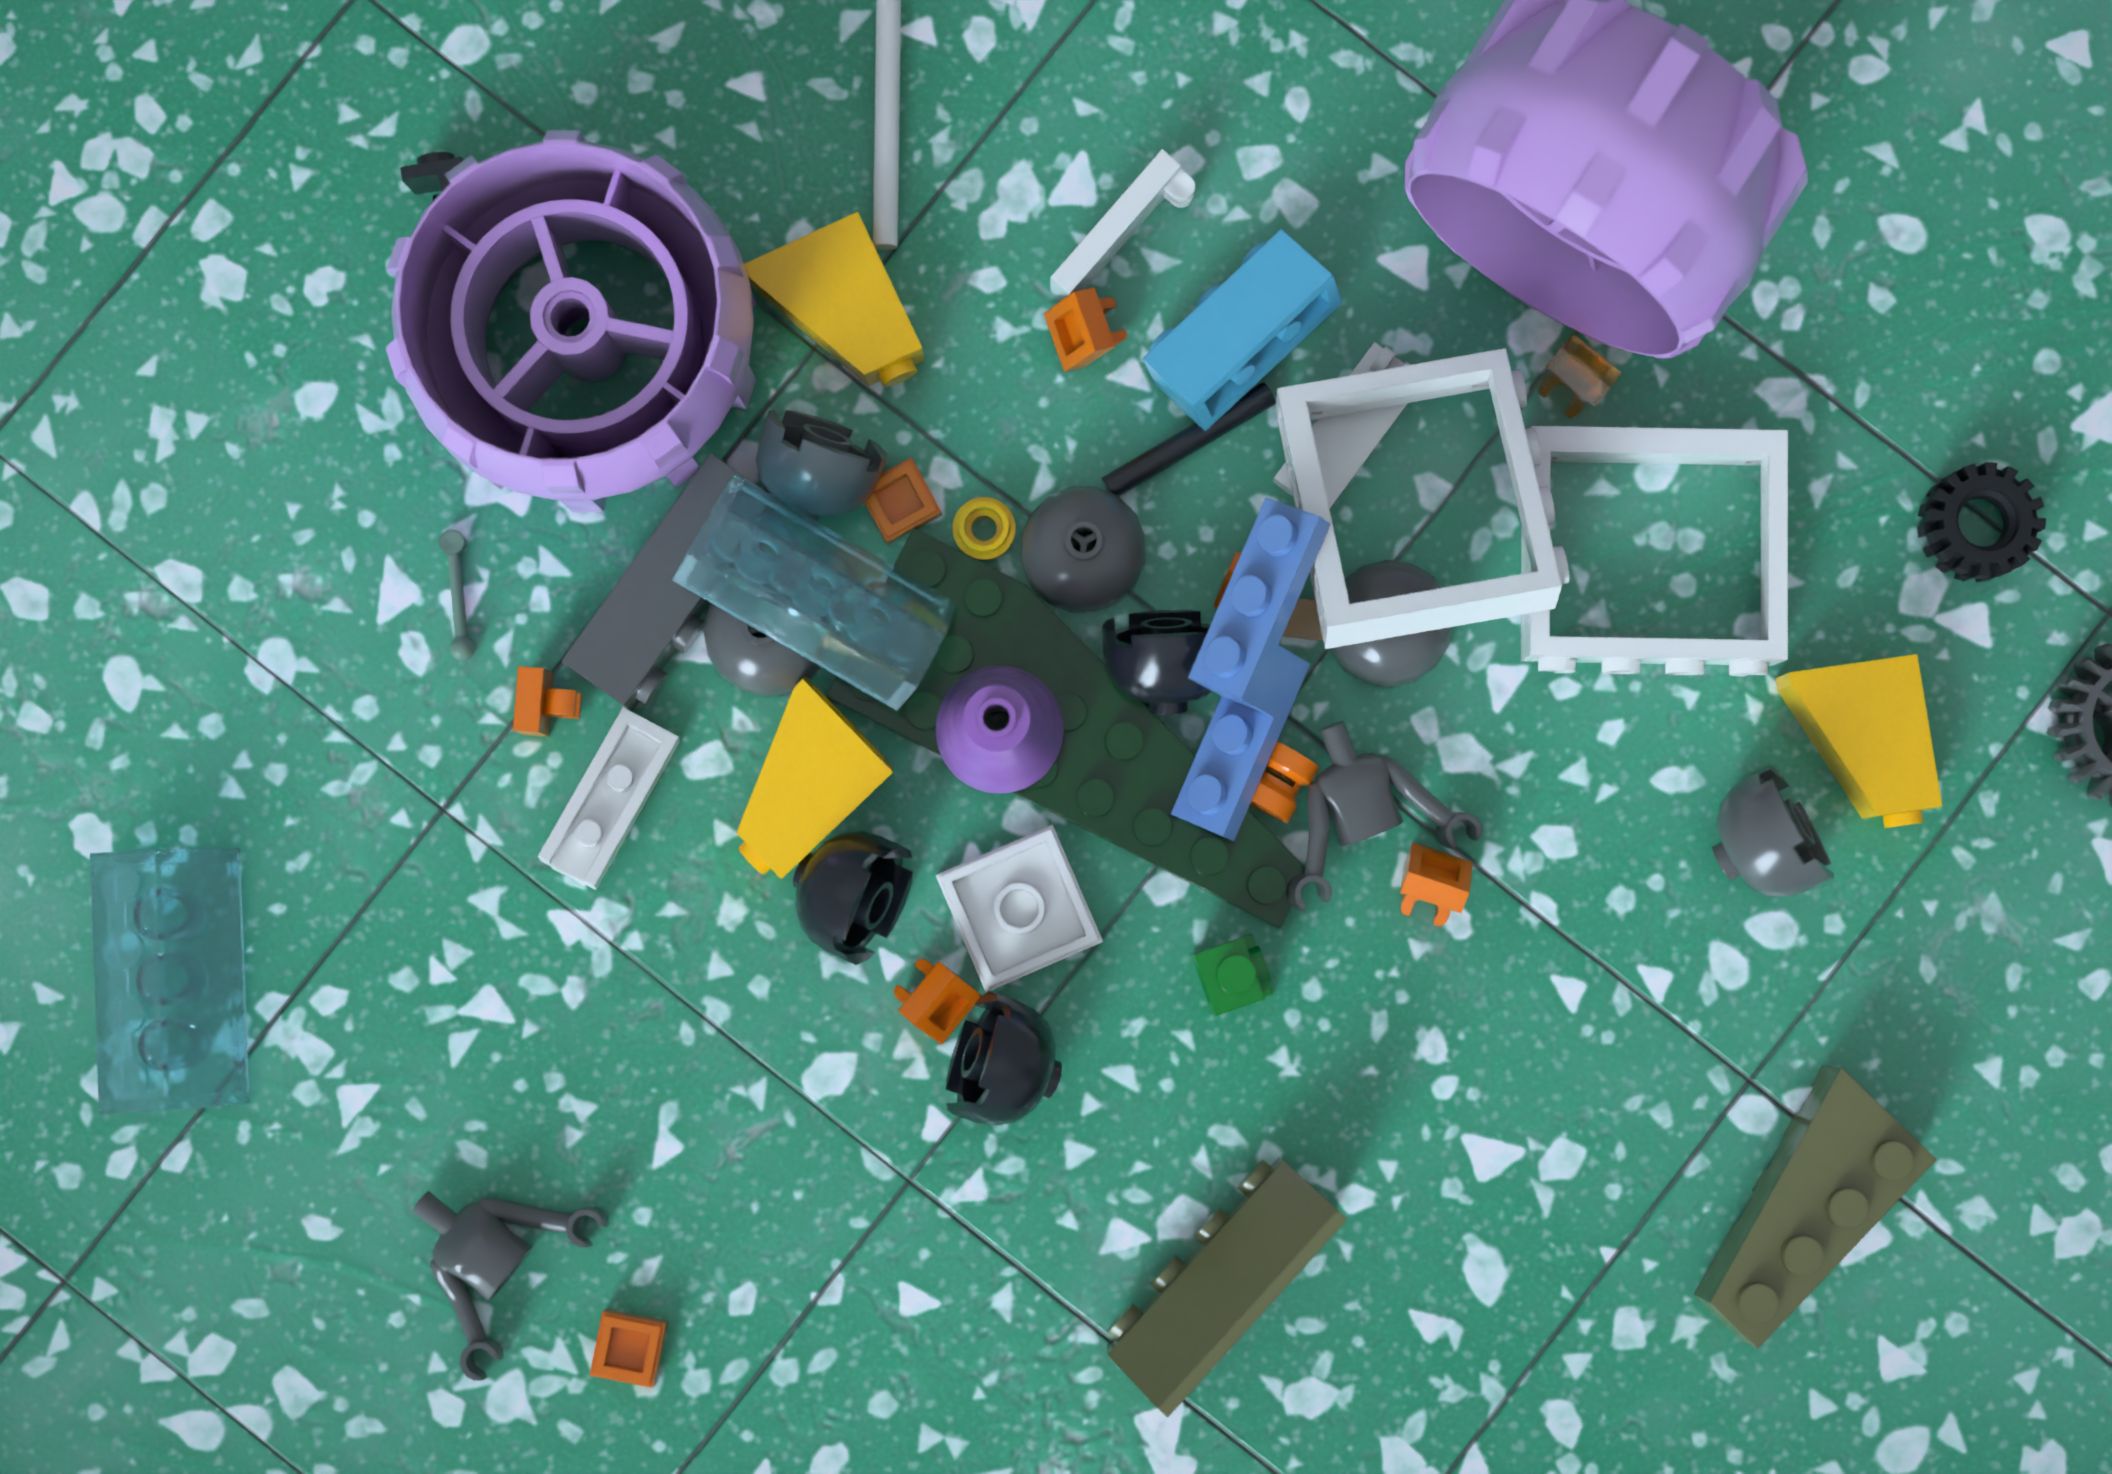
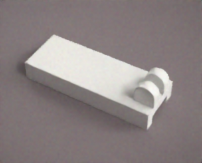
[1050,149,1195,300]
[1272,342,1411,509]
[538,707,680,890]

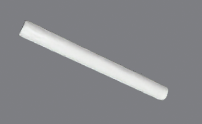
[873,0,901,250]

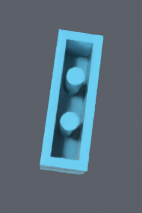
[1142,229,1342,432]

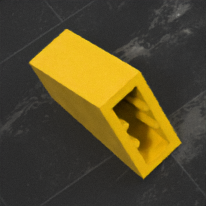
[744,211,925,388]
[1775,654,1943,828]
[736,676,894,879]

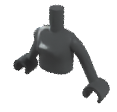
[1286,721,1482,912]
[412,1191,609,1381]

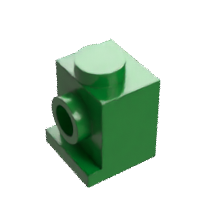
[1191,934,1273,1016]

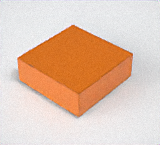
[864,457,942,545]
[589,1309,668,1388]

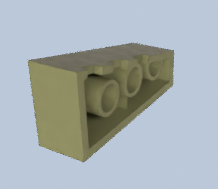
[1694,1065,1937,1349]

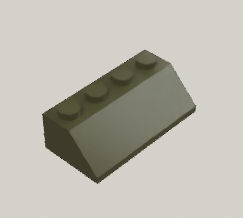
[1106,1157,1348,1418]

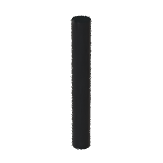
[1101,382,1276,497]

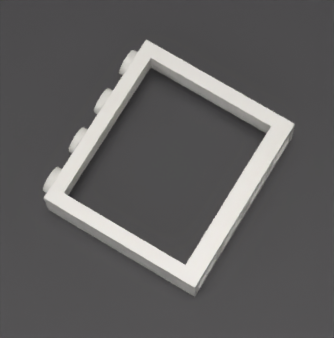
[1276,348,1569,649]
[1521,426,1788,677]

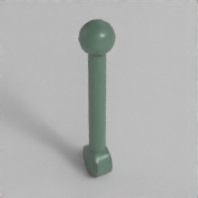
[439,530,475,661]

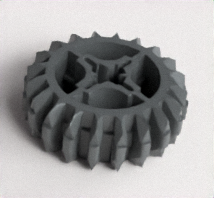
[2046,643,2112,807]

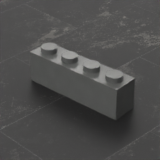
[561,453,779,711]

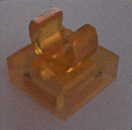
[1538,334,1621,418]

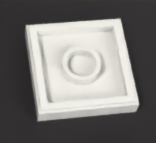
[936,824,1103,992]

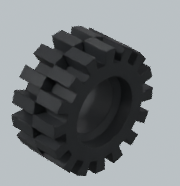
[1917,462,2046,582]

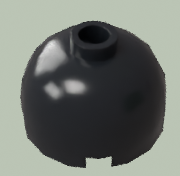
[1102,610,1212,715]
[793,831,913,965]
[946,991,1062,1126]

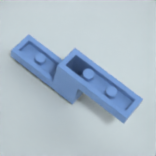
[1171,498,1330,841]

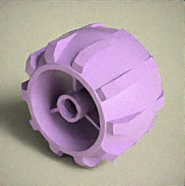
[1405,0,1808,358]
[386,130,756,512]

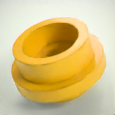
[952,497,1016,561]

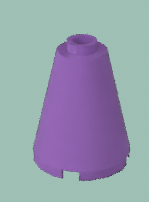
[935,665,1064,793]

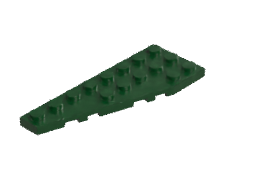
[826,527,1305,929]

